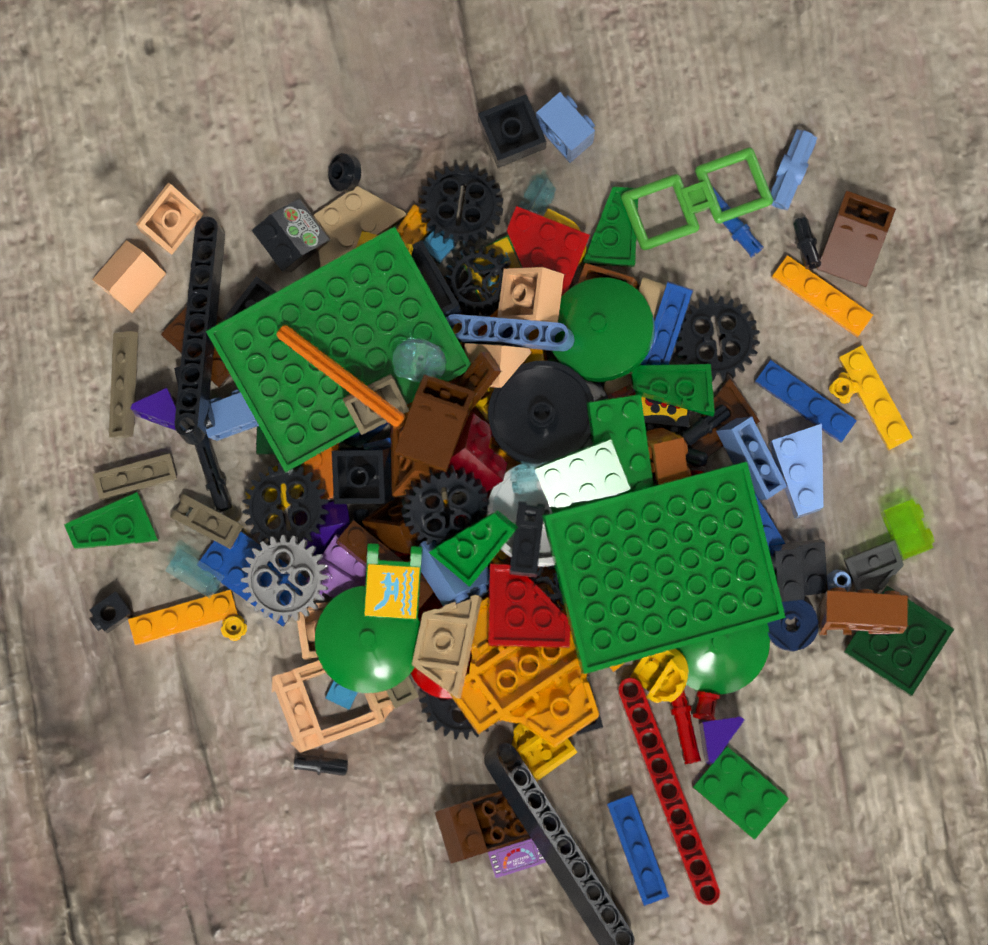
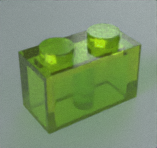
[880,499,935,561]

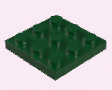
[843,585,954,697]

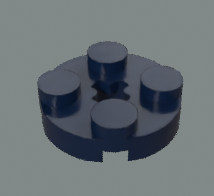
[767,600,818,652]

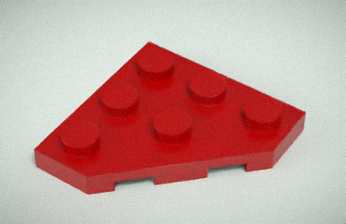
[507,206,590,297]
[488,564,570,648]

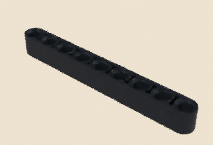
[174,216,225,445]
[484,743,635,945]

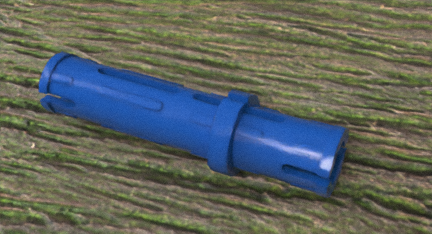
[713,187,764,258]

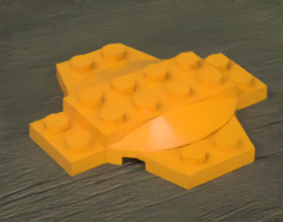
[448,597,599,748]

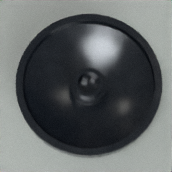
[488,361,594,467]

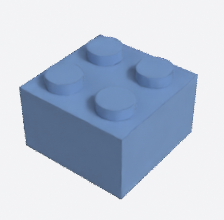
[536,92,595,163]

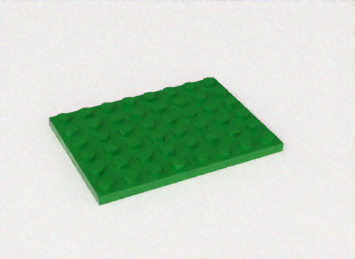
[206,226,471,472]
[542,462,786,674]

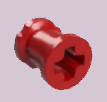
[692,691,720,721]

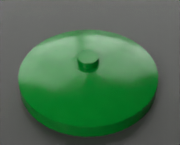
[553,278,655,382]
[315,586,421,693]
[676,623,770,695]

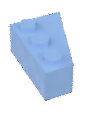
[769,424,823,519]

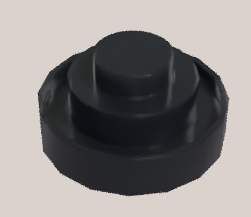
[328,153,362,192]

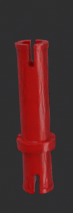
[670,688,701,765]

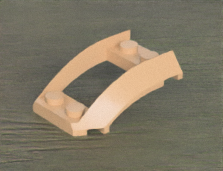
[272,661,394,753]

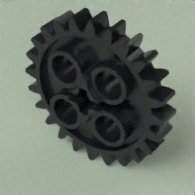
[418,164,503,247]
[675,296,760,382]
[242,464,329,545]
[401,465,490,546]
[419,688,497,740]

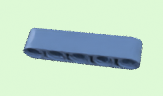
[446,314,575,351]

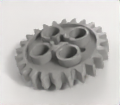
[241,535,329,622]

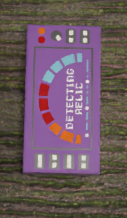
[488,839,546,878]

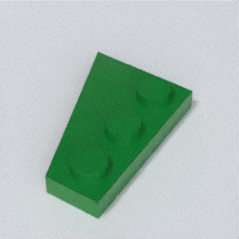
[583,187,638,267]
[631,364,715,417]
[64,492,159,549]
[428,510,518,587]

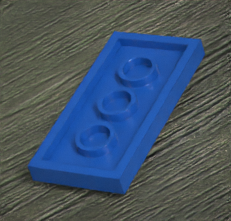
[197,532,308,627]

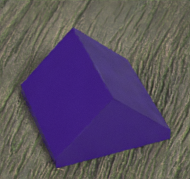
[130,388,187,432]
[295,502,351,556]
[699,717,745,765]

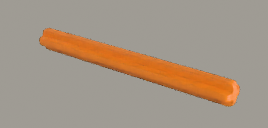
[277,325,405,427]

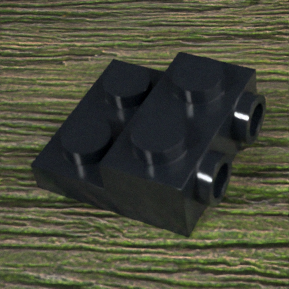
[770,539,828,602]

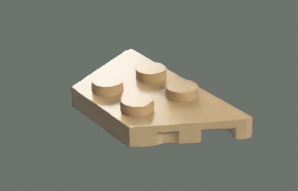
[314,186,406,267]
[412,595,482,699]

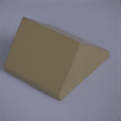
[343,373,409,435]

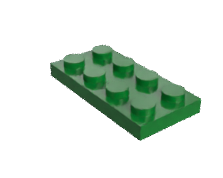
[586,394,654,498]

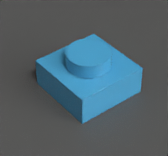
[423,229,457,264]
[325,681,358,710]

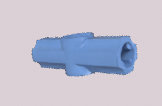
[771,129,817,211]

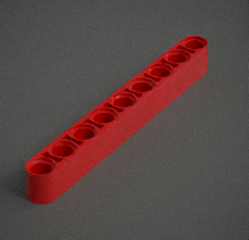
[617,678,720,905]

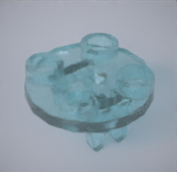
[393,337,446,383]

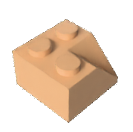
[497,267,564,323]

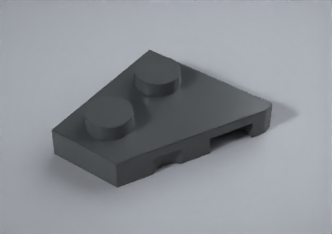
[844,540,904,594]

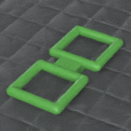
[621,148,773,250]

